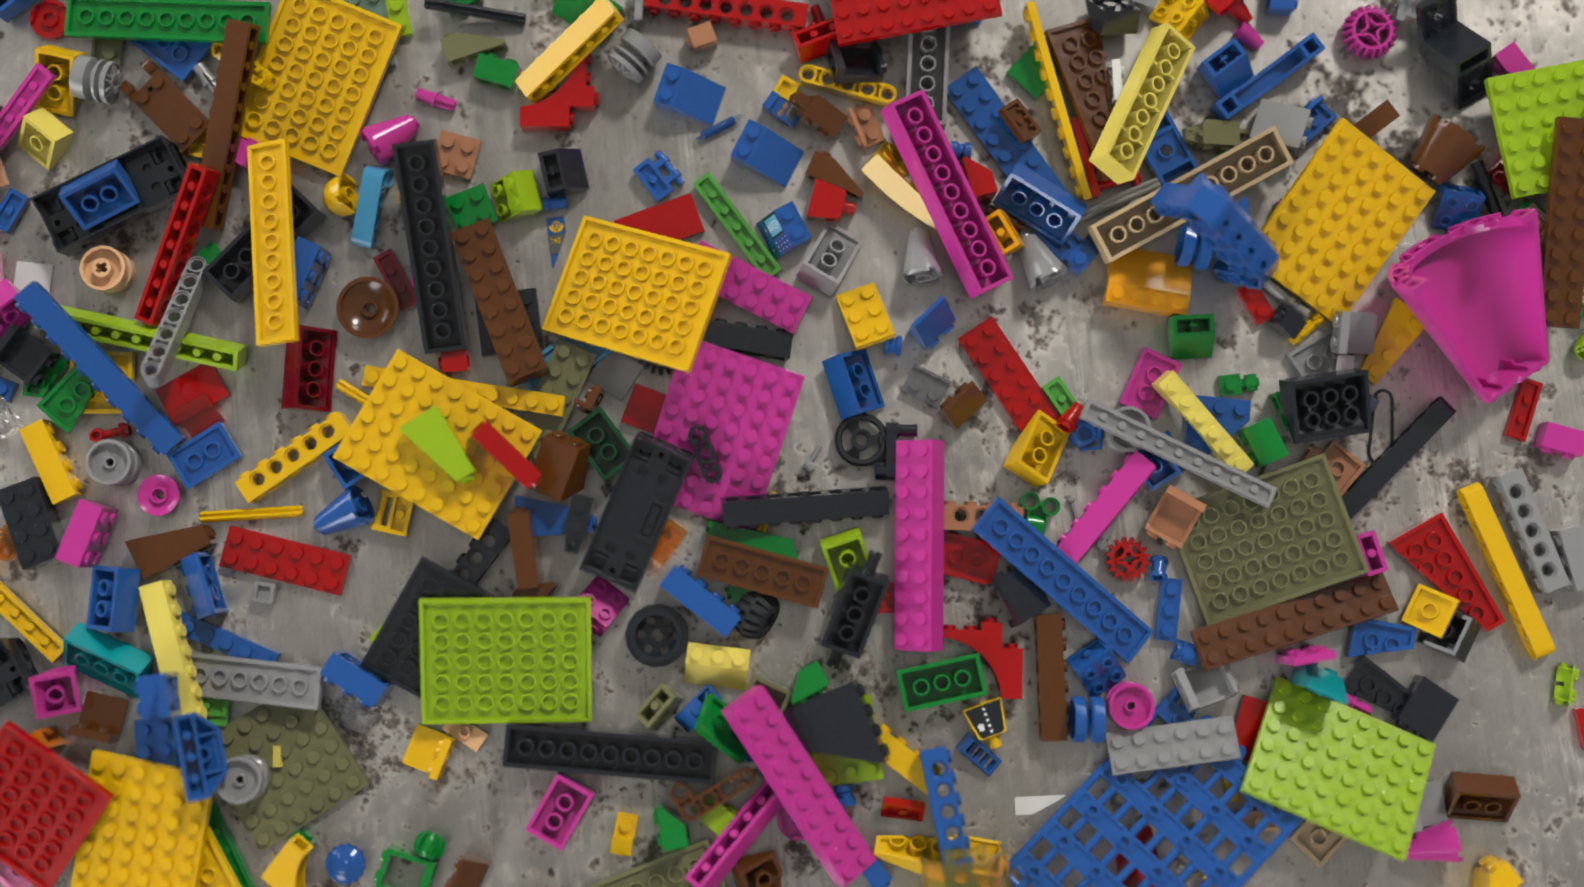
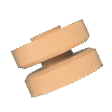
[79,245,136,295]

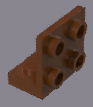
[68,691,129,744]

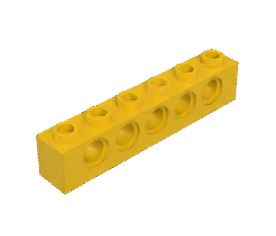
[234,411,352,504]

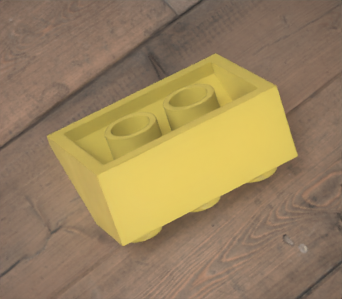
[684,641,751,691]

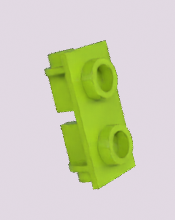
[1553,662,1579,706]

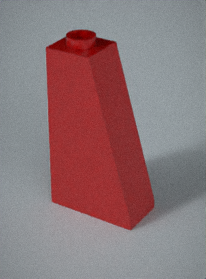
[470,418,542,489]

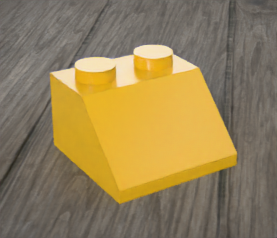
[1472,854,1524,887]

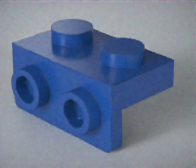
[1305,95,1337,146]

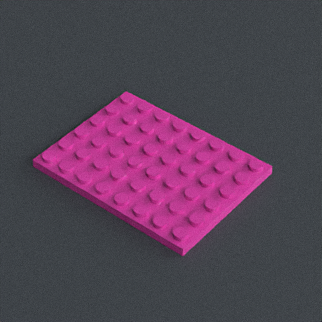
[653,341,805,530]

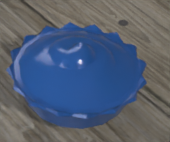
[325,843,366,885]

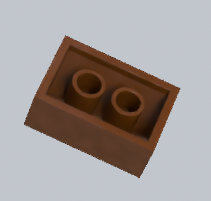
[1444,771,1521,823]

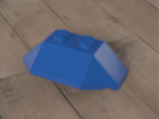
[172,712,228,803]

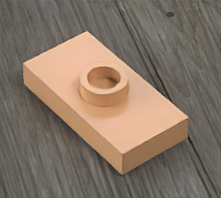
[442,724,489,752]

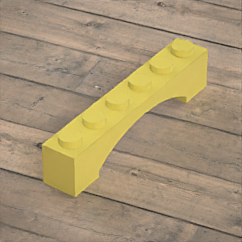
[1151,370,1254,473]

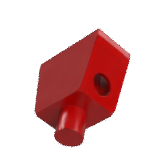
[807,178,856,222]

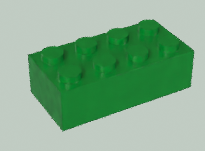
[895,652,988,713]

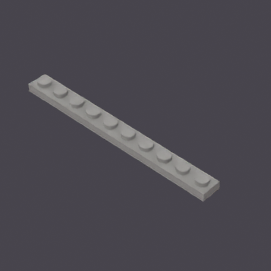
[1079,398,1277,508]

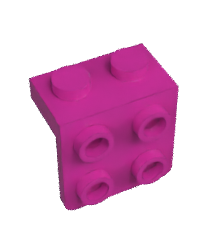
[578,576,629,637]

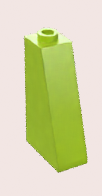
[399,406,478,484]

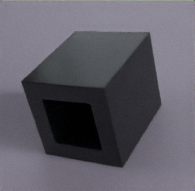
[1268,306,1307,339]

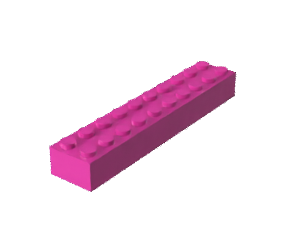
[880,89,1014,299]
[894,439,944,652]
[721,686,877,886]

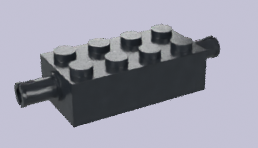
[820,550,889,669]

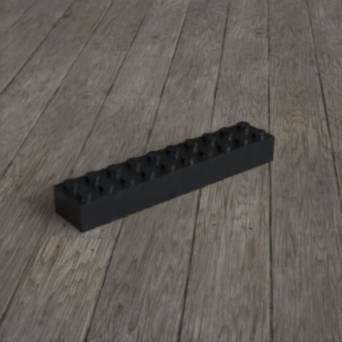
[391,139,469,354]
[502,723,718,785]

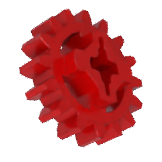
[1104,537,1151,582]

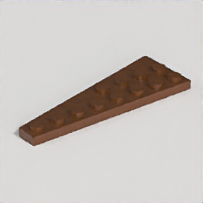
[1044,18,1113,182]

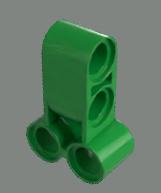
[1019,492,1060,535]

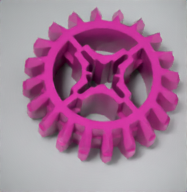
[1341,4,1398,60]

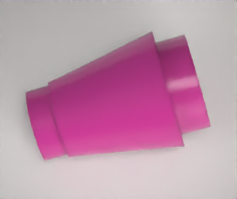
[1233,22,1264,51]

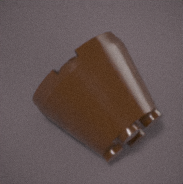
[1410,113,1486,185]

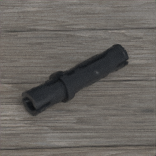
[1470,159,1505,217]

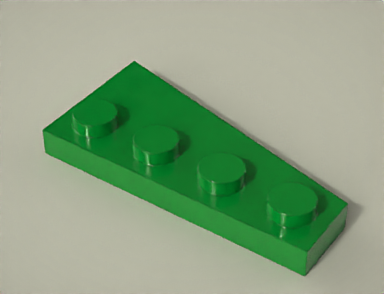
[36,351,113,434]

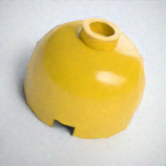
[322,174,359,217]

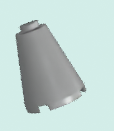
[903,227,944,286]
[1019,233,1068,292]

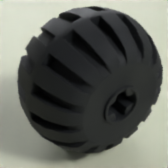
[734,591,780,639]

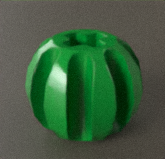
[414,830,446,861]

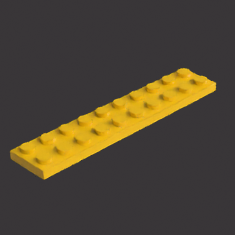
[247,138,299,347]

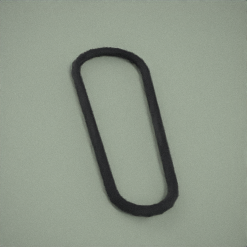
[1367,389,1394,463]

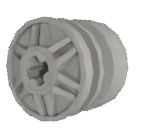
[607,28,662,84]
[69,55,123,105]

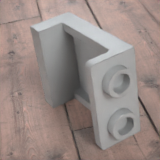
[1249,99,1314,154]
[1171,663,1239,713]

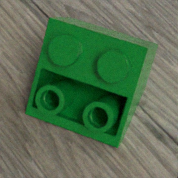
[1167,314,1215,360]
[791,659,830,704]
[653,802,691,852]

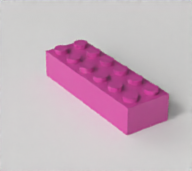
[699,240,813,334]

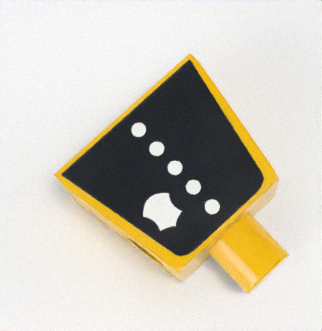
[961,696,1007,749]

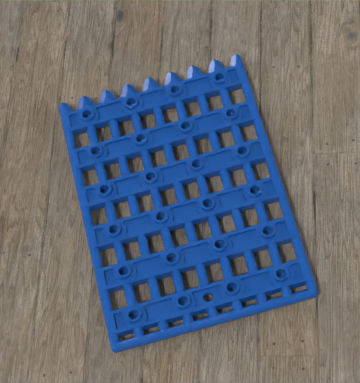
[1001,687,1305,887]

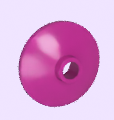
[137,474,180,516]

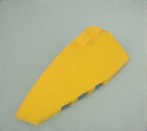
[874,834,1003,887]

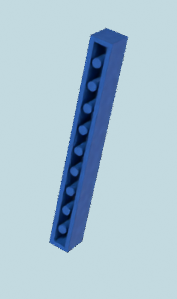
[13,281,186,455]

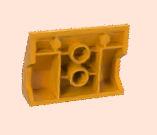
[1101,249,1192,317]

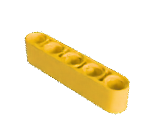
[799,64,897,108]

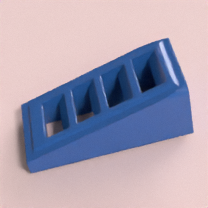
[955,732,1002,777]

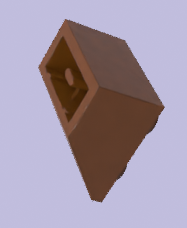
[938,381,987,431]
[444,851,491,887]

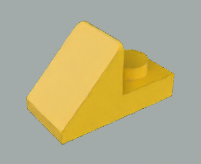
[610,811,639,857]

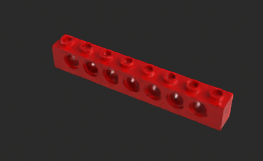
[644,0,809,34]
[134,162,221,326]

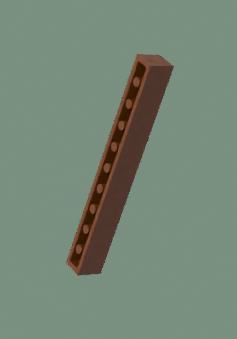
[202,19,261,231]

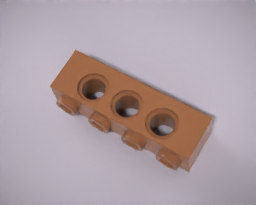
[944,501,1024,531]

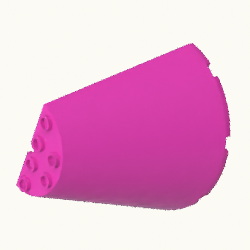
[1388,209,1549,403]

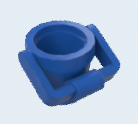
[1068,419,1104,452]

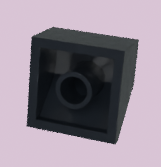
[1417,612,1482,663]

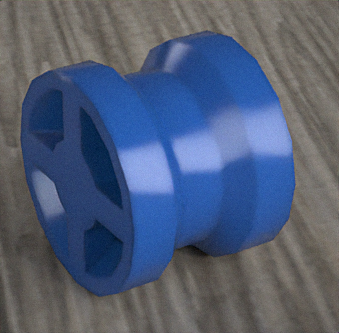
[884,335,902,356]

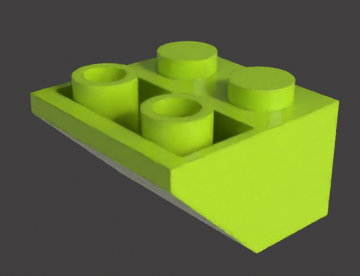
[490,170,543,223]

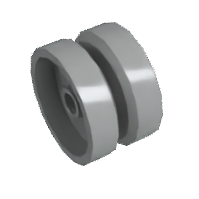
[1103,406,1151,453]
[85,439,142,486]
[216,754,271,804]

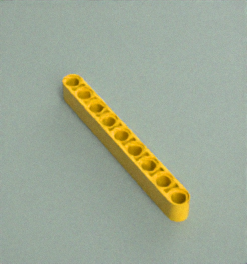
[1456,482,1556,660]

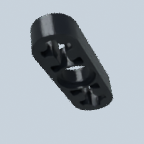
[688,424,723,483]

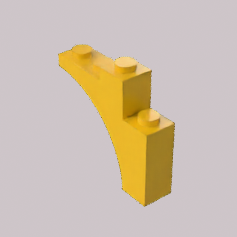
[261,833,314,887]

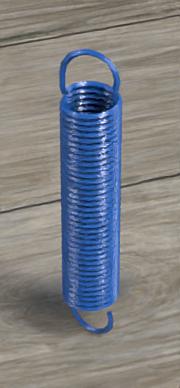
[695,115,742,140]

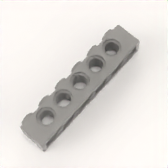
[1491,467,1570,593]

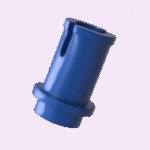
[542,195,568,212]

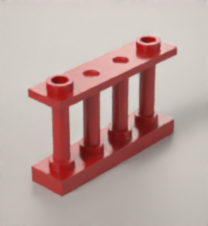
[1070,117,1142,201]

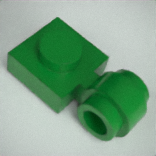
[1217,373,1260,397]

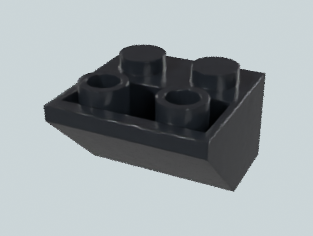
[1085,0,1141,36]
[538,148,590,197]

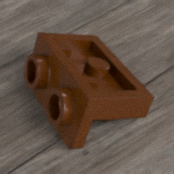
[998,98,1042,145]
[572,384,606,414]

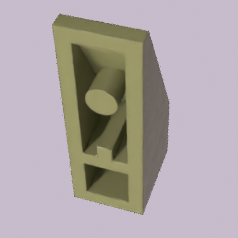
[440,32,509,68]

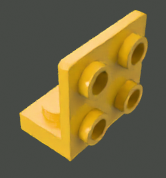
[1148,0,1209,41]
[402,724,457,781]

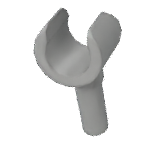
[802,445,822,474]

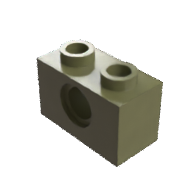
[634,683,684,731]

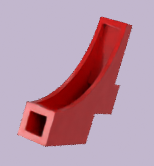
[520,53,600,132]
[943,617,1023,699]

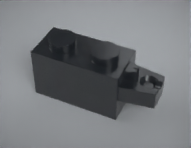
[563,493,596,554]

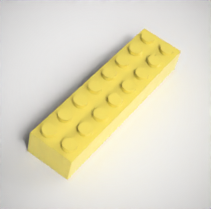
[1089,22,1195,184]

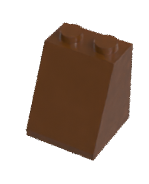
[528,430,591,502]

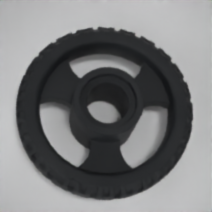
[835,413,886,467]

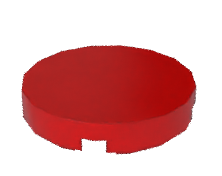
[29,0,67,41]

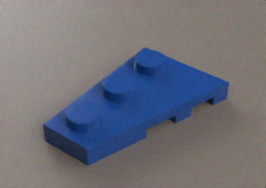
[1346,619,1417,657]

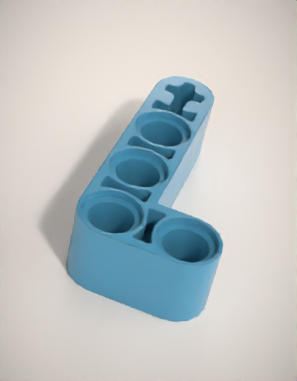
[351,165,394,249]

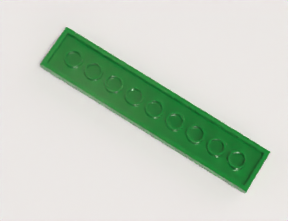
[64,0,272,45]

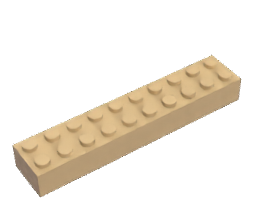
[1086,126,1294,264]

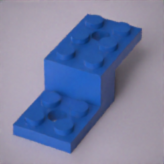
[135,672,181,720]

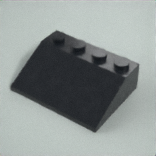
[1279,368,1373,444]

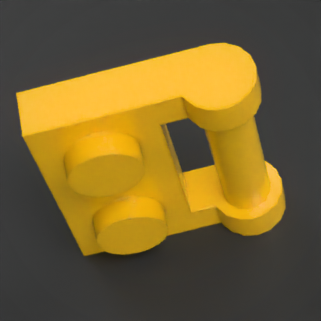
[370,489,415,537]

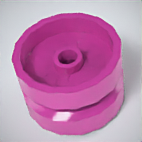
[1104,681,1155,729]

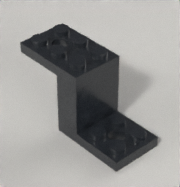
[1416,0,1493,110]

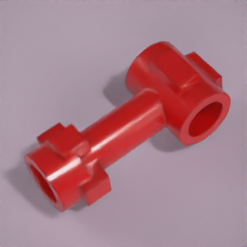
[89,422,132,443]

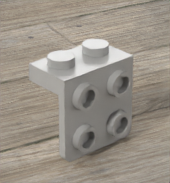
[1330,311,1377,354]
[1413,781,1448,832]

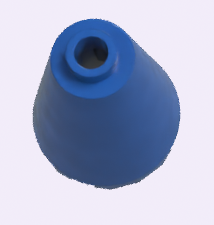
[313,485,375,535]

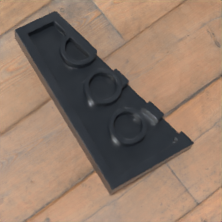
[1343,655,1411,714]

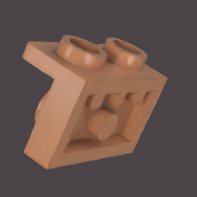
[846,103,886,150]

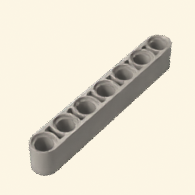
[140,256,209,388]

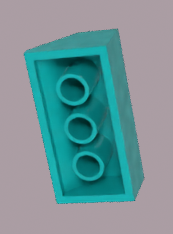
[63,622,154,699]

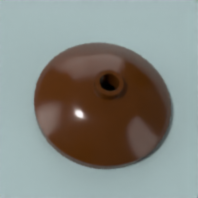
[336,277,399,339]

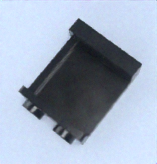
[826,40,887,84]
[0,323,60,388]
[987,565,1051,628]
[1391,675,1459,742]

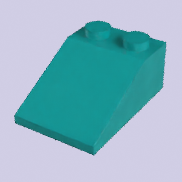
[1289,662,1348,705]

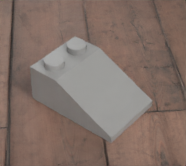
[796,221,864,297]

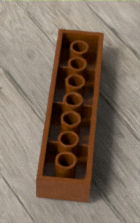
[452,217,551,388]

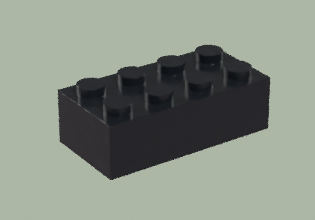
[0,477,65,570]

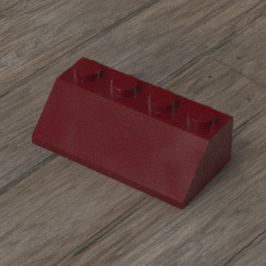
[281,325,337,412]

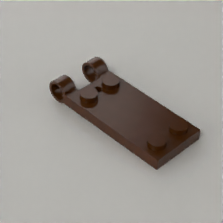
[119,58,209,155]

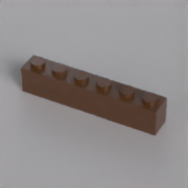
[1034,613,1071,742]

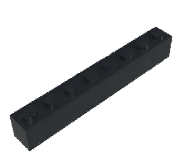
[720,486,890,529]

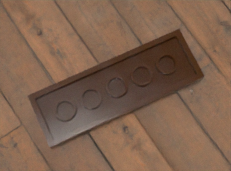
[696,535,829,609]

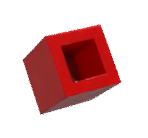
[438,349,471,375]

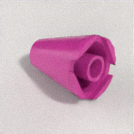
[359,114,420,166]
[1406,819,1463,862]

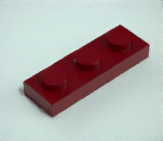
[373,248,417,312]

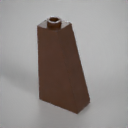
[507,506,544,590]
[125,525,218,579]

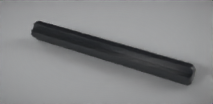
[424,0,527,25]

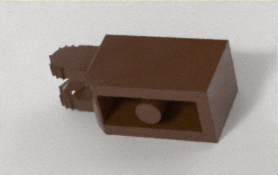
[789,92,848,139]

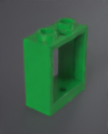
[373,845,440,887]

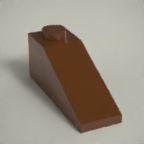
[805,150,864,201]

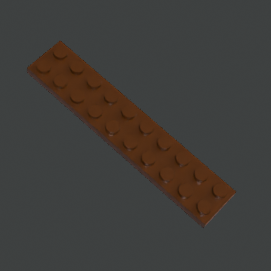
[1541,116,1584,329]
[1190,572,1399,672]

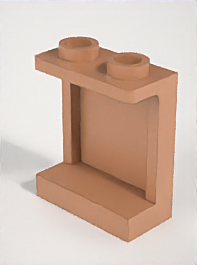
[1143,485,1207,550]

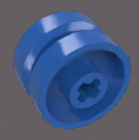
[1174,221,1213,271]
[1068,696,1106,743]

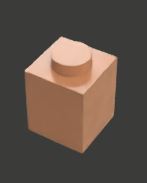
[685,21,718,54]

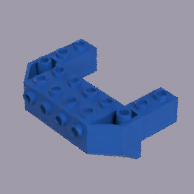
[1150,173,1279,290]

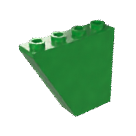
[705,521,799,602]

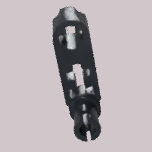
[874,422,917,481]

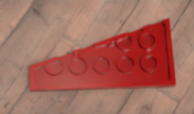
[1386,512,1506,632]

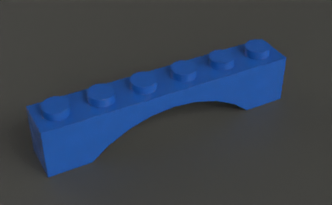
[1209,32,1325,121]

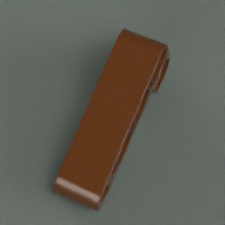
[1353,99,1400,138]
[670,766,755,821]

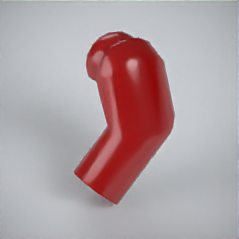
[807,4,825,27]

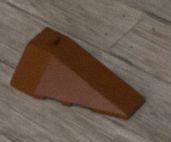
[731,851,783,887]

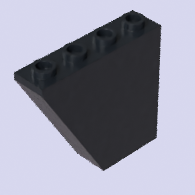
[784,680,890,764]

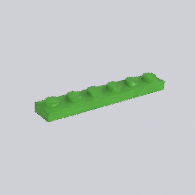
[693,171,783,276]

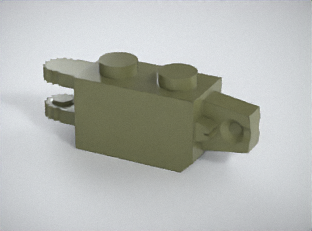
[1182,119,1250,153]

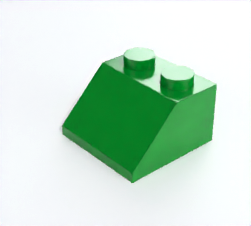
[1237,417,1289,468]

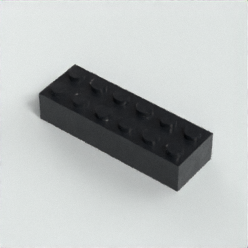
[202,184,326,304]

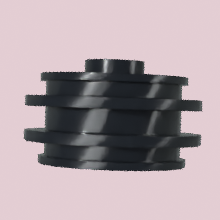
[625,604,689,668]

